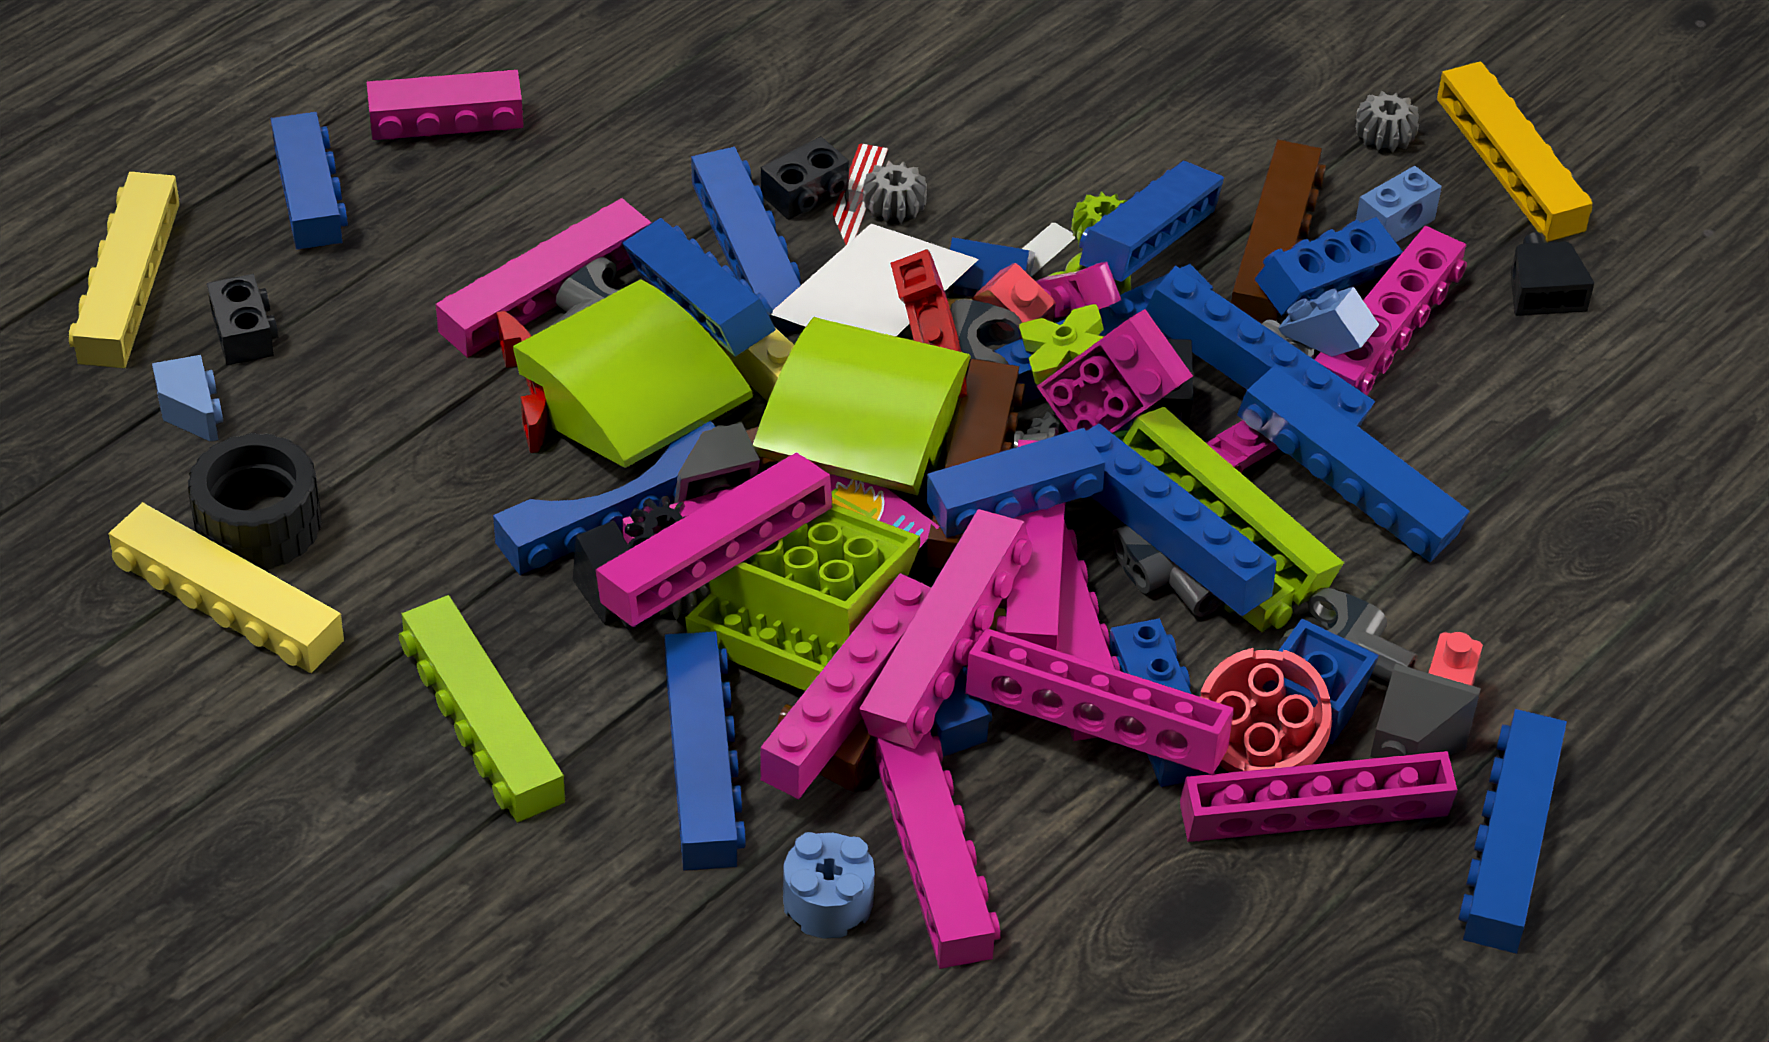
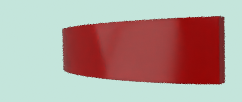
[890,249,967,399]
[497,311,549,453]

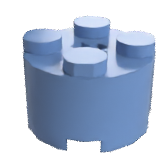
[783,832,875,939]

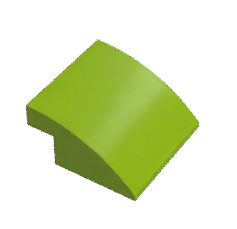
[513,279,753,468]
[753,317,971,496]
[685,503,921,691]

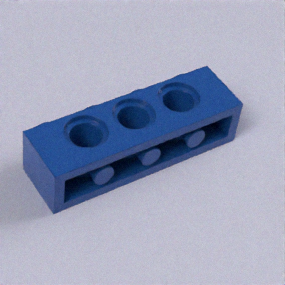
[1254,217,1403,316]

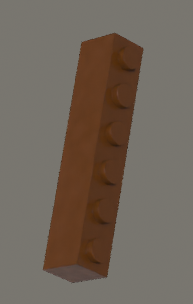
[1231,139,1326,324]
[926,359,1025,569]

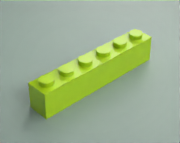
[1123,407,1344,606]
[399,595,565,823]

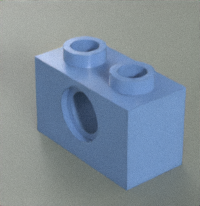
[1356,166,1442,242]

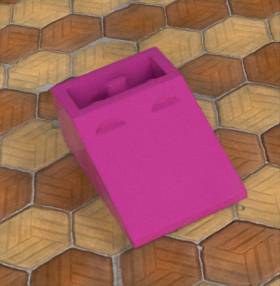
[1036,309,1193,433]

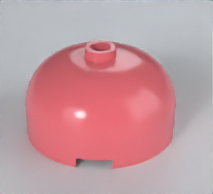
[1201,648,1332,773]

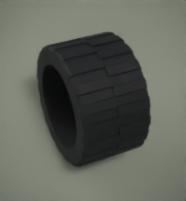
[188,433,322,570]

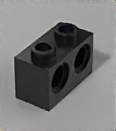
[761,136,849,220]
[206,274,279,366]

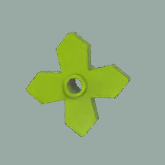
[1019,304,1104,384]

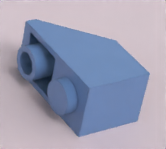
[1278,287,1379,357]
[152,355,223,441]

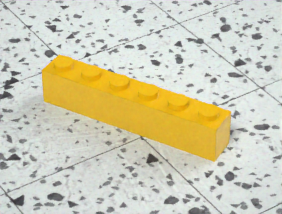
[1437,61,1593,242]

